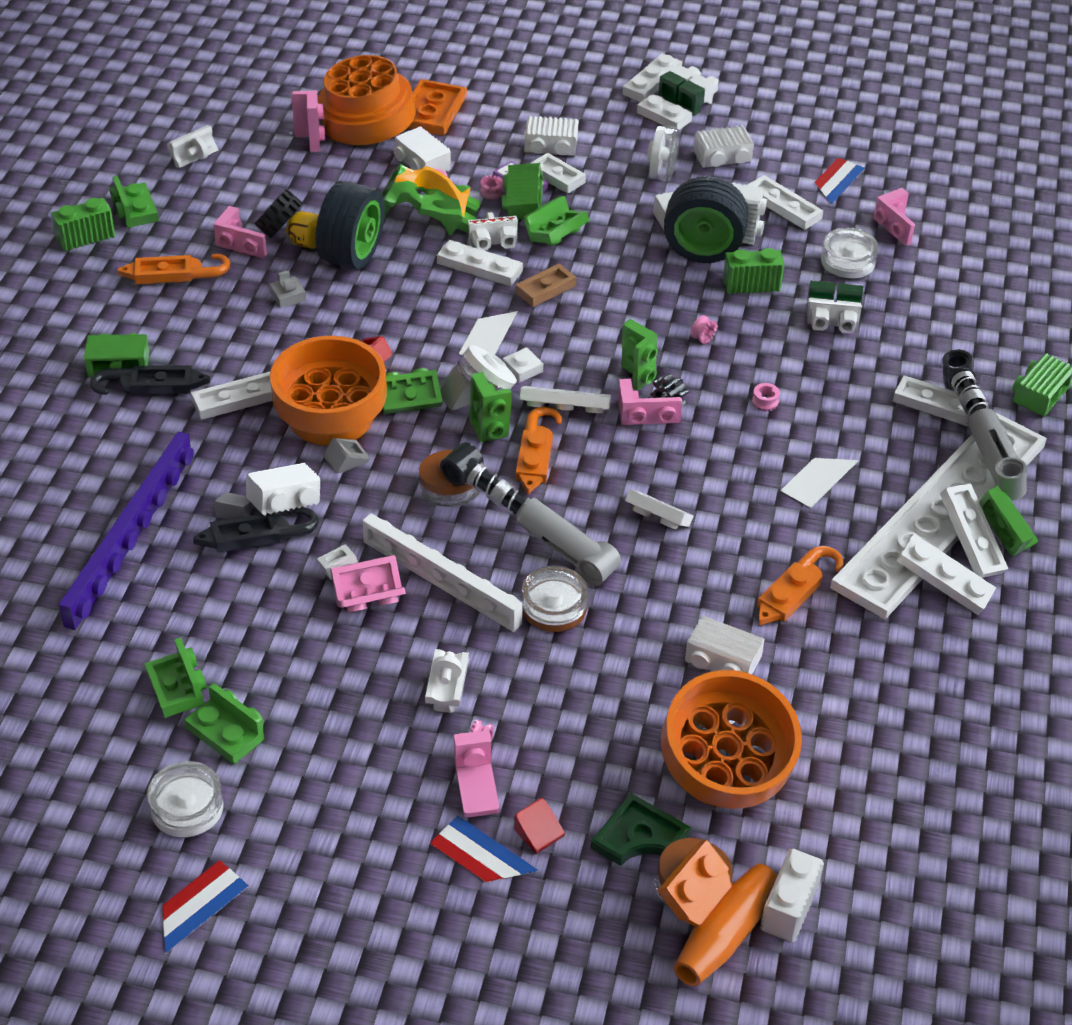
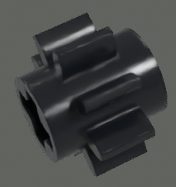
[650,373,689,406]

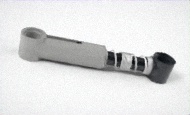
[942,349,1027,501]
[440,442,621,586]

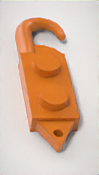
[117,254,231,284]
[515,406,562,494]
[757,546,844,625]

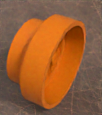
[318,55,416,145]
[270,336,387,446]
[661,670,802,809]

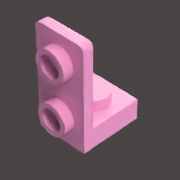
[873,188,915,246]
[214,206,267,258]
[618,379,682,425]
[454,730,499,817]

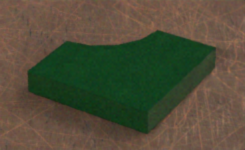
[590,793,691,866]

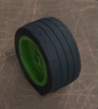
[664,176,748,263]
[315,181,385,269]

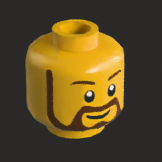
[286,211,319,249]

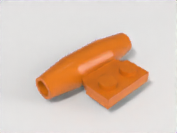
[657,840,777,987]

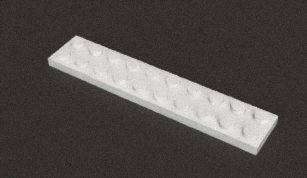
[830,413,1047,620]

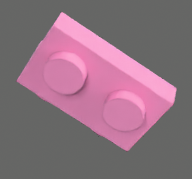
[291,91,325,152]
[330,555,406,612]

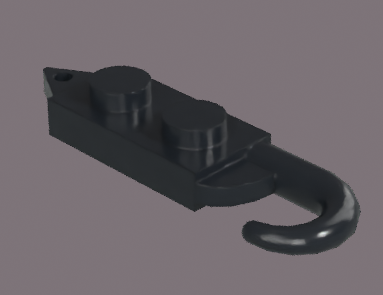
[90,365,210,395]
[193,507,319,553]

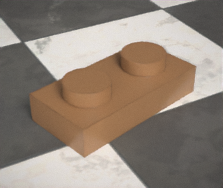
[516,264,577,307]

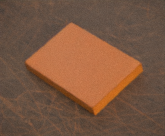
[407,79,467,136]

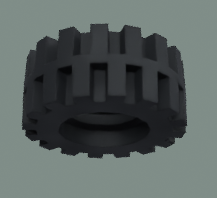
[254,188,303,238]

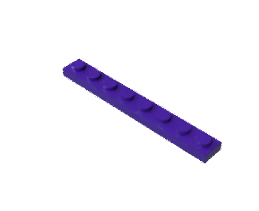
[59,431,194,630]

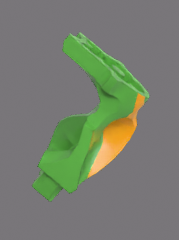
[381,164,480,236]

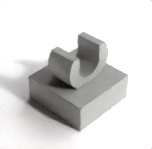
[269,270,307,308]

